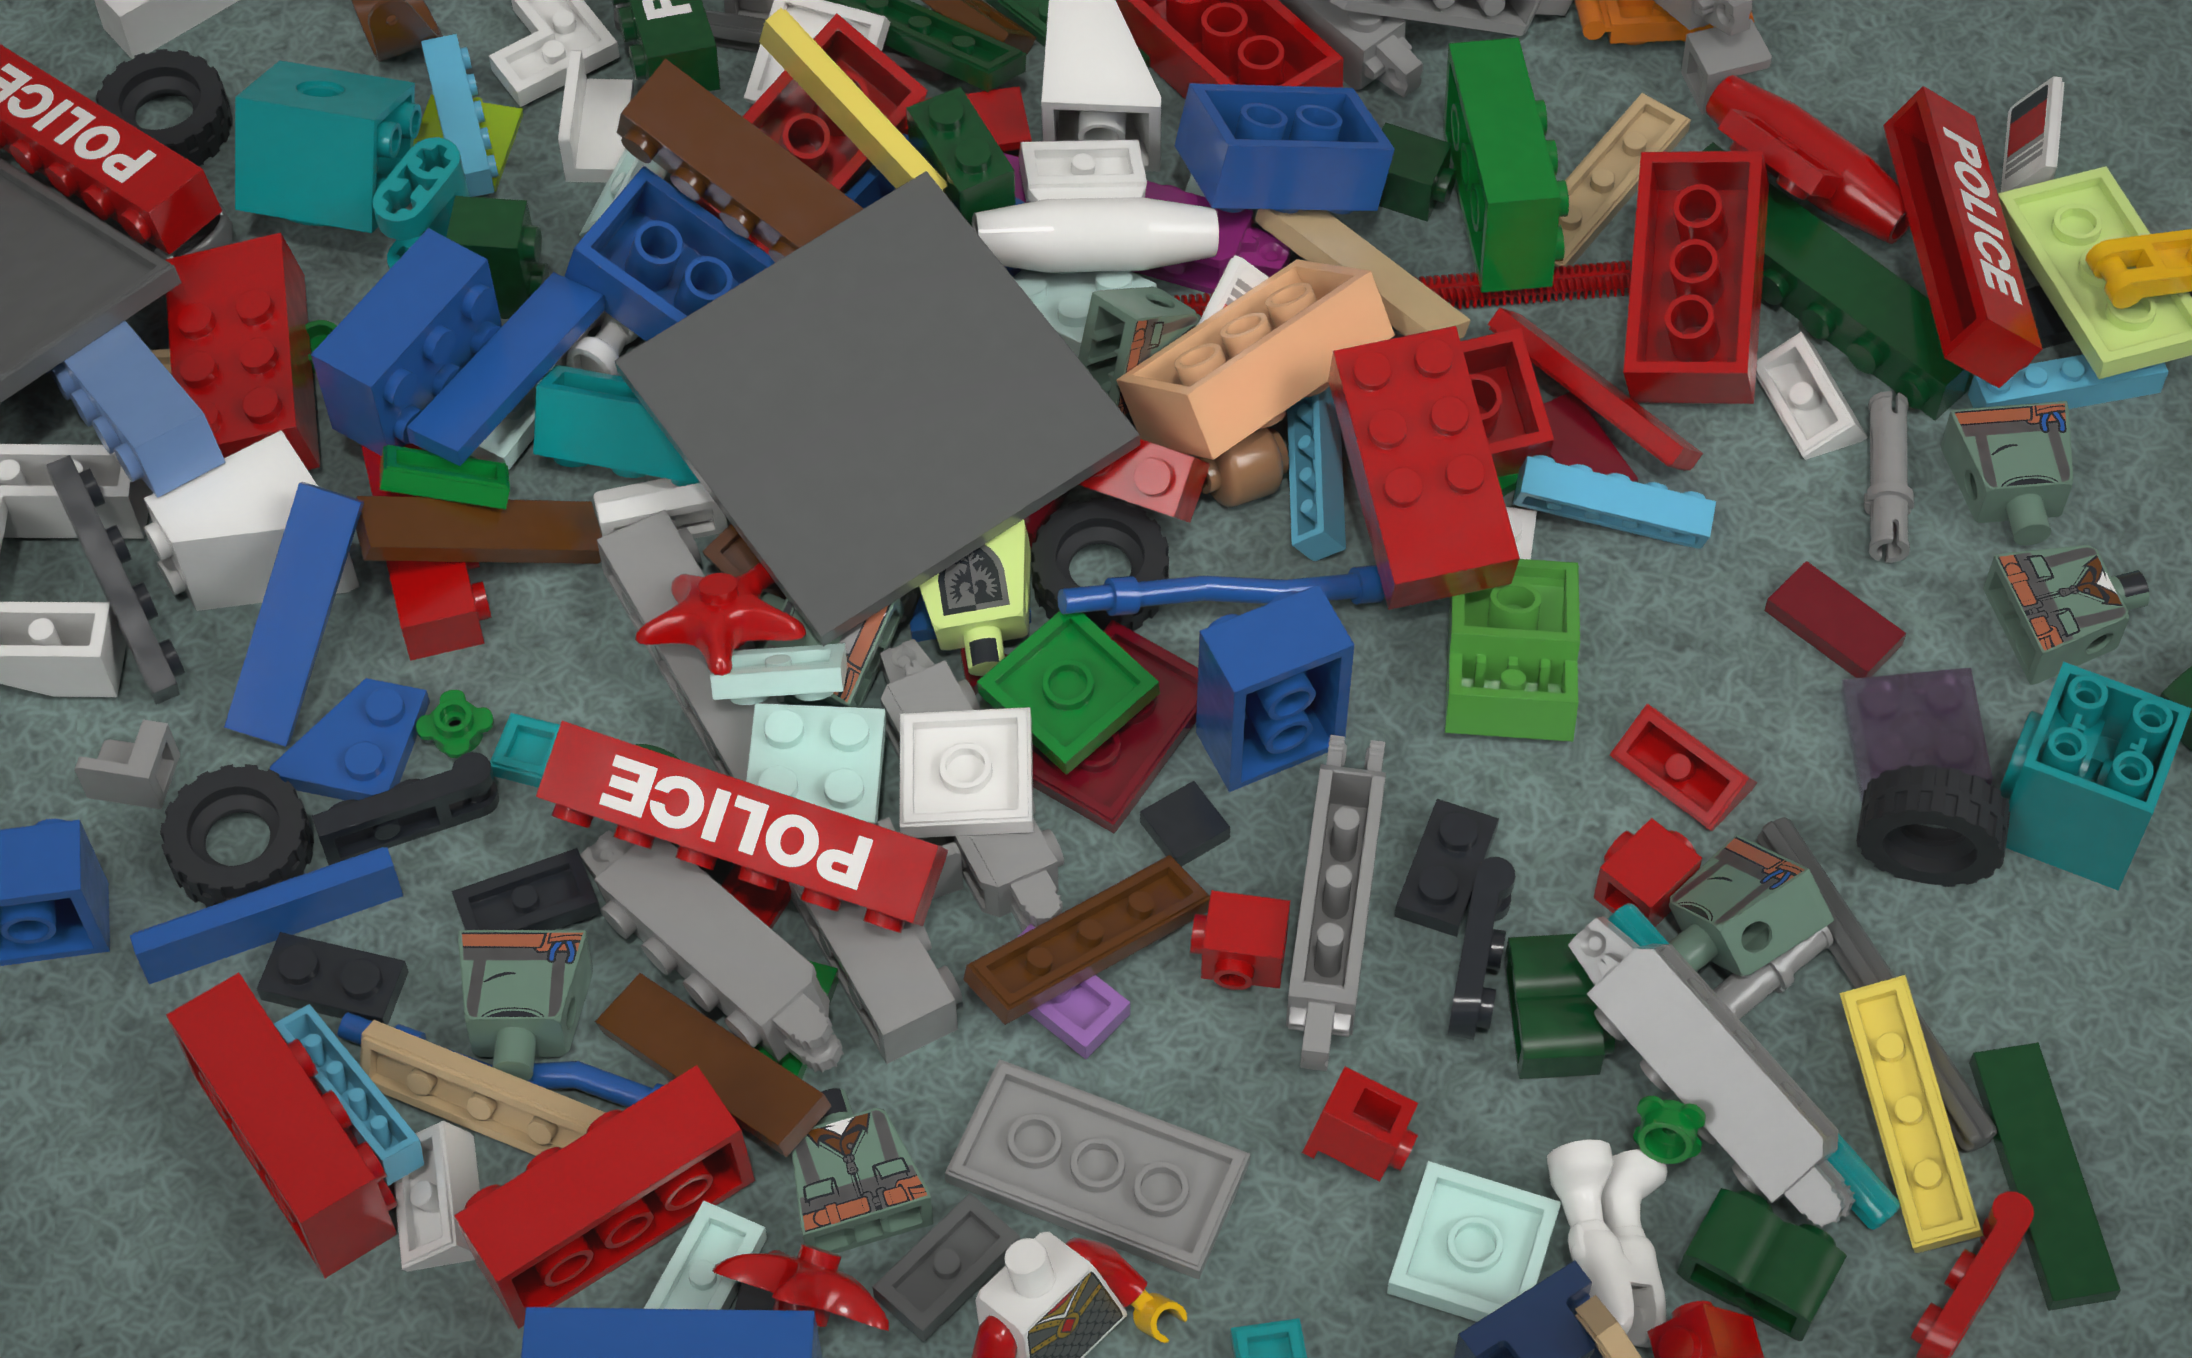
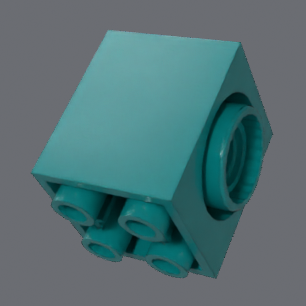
[235,60,422,233]
[1999,661,2192,890]

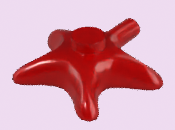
[635,562,806,676]
[712,1244,889,1331]

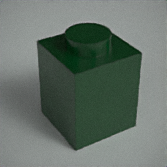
[1379,122,1457,222]

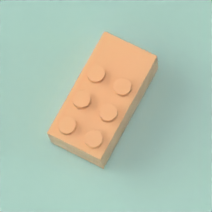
[1116,259,1395,460]

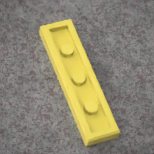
[759,8,947,192]
[1839,975,1983,1253]

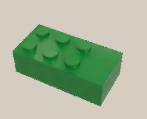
[1443,38,1569,293]

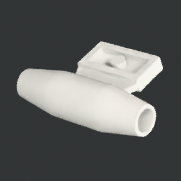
[971,140,1219,273]

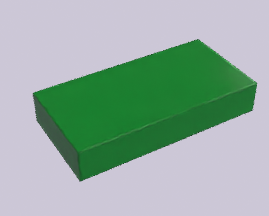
[380,445,510,509]

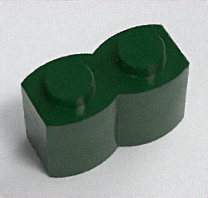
[1504,934,1615,1079]
[1677,1188,1847,1341]

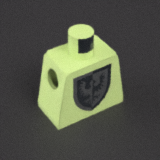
[919,519,1031,676]

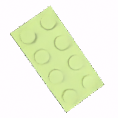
[1998,166,2192,379]

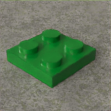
[977,611,1160,775]

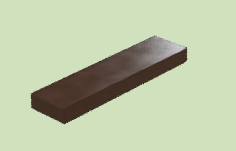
[356,496,602,564]
[963,855,1210,1025]
[595,973,832,1158]

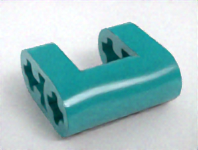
[373,137,470,270]

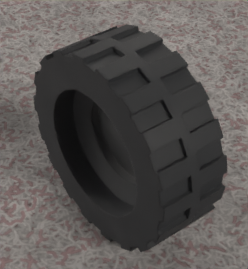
[96,49,232,167]
[1031,497,1169,631]
[160,764,314,908]
[1856,764,2010,887]

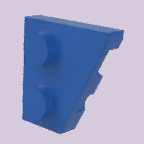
[270,678,430,800]

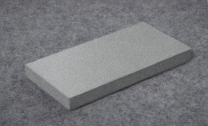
[945,1059,1250,1280]

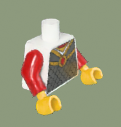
[971,1232,1187,1358]

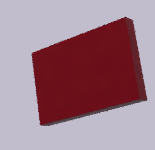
[1032,620,1198,834]

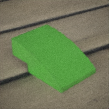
[1445,559,1580,742]

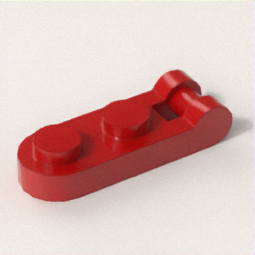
[1910,1191,2034,1358]

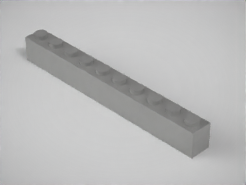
[597,510,962,1064]

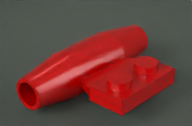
[1706,75,1910,244]

